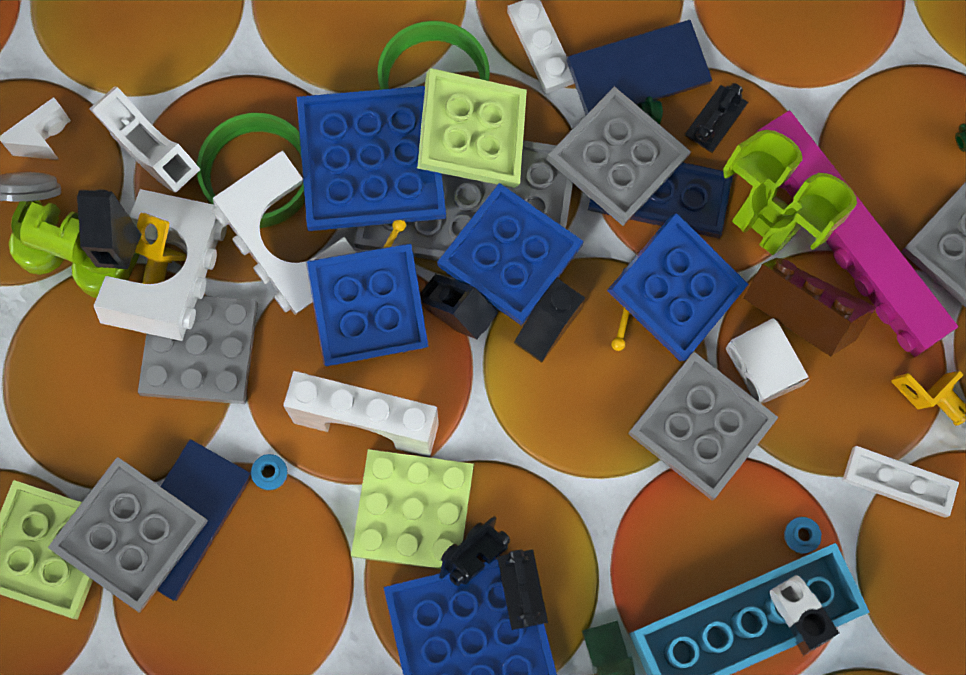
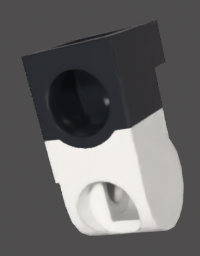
[770,575,839,656]

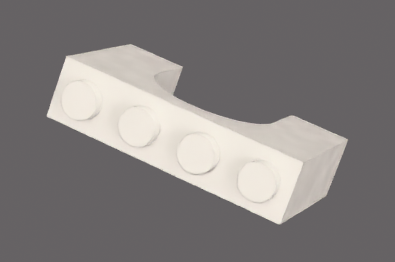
[211,150,356,315]
[94,189,227,341]
[283,371,439,458]

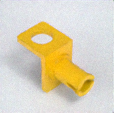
[135,213,187,284]
[891,370,966,426]

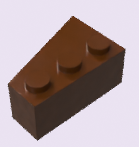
[744,257,876,357]

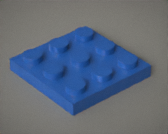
[437,183,584,326]
[607,213,749,361]
[306,243,429,367]

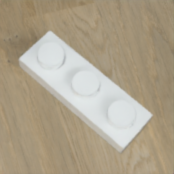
[507,0,574,95]
[842,446,959,518]

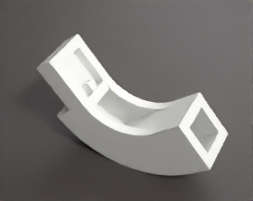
[90,86,201,193]

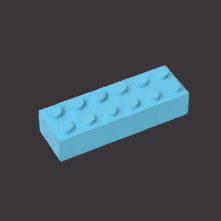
[629,543,869,675]

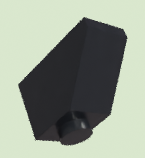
[420,273,498,340]
[514,278,585,363]

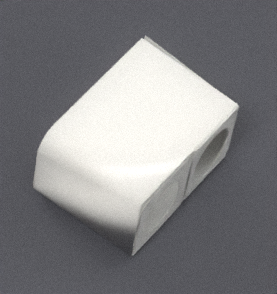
[725,318,810,404]

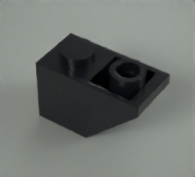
[77,189,142,269]

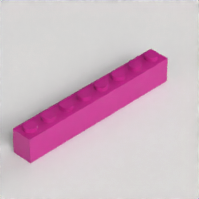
[756,110,959,358]

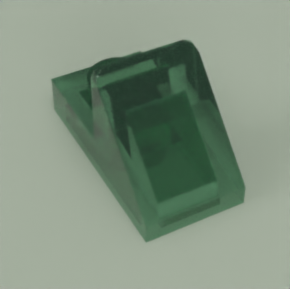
[581,620,635,675]

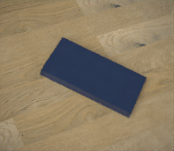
[566,19,712,115]
[588,162,733,239]
[157,439,252,601]

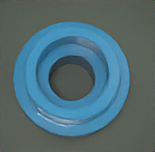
[251,454,288,490]
[784,517,821,554]

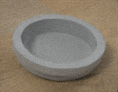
[0,172,61,202]

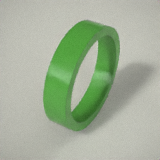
[378,21,490,90]
[197,113,305,228]

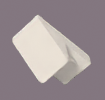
[0,97,71,160]

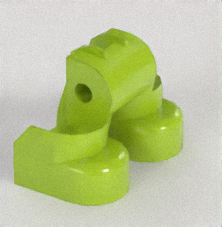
[723,130,857,256]
[9,200,140,298]

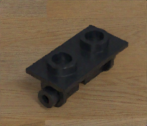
[684,83,748,153]
[439,516,510,586]
[497,549,548,630]

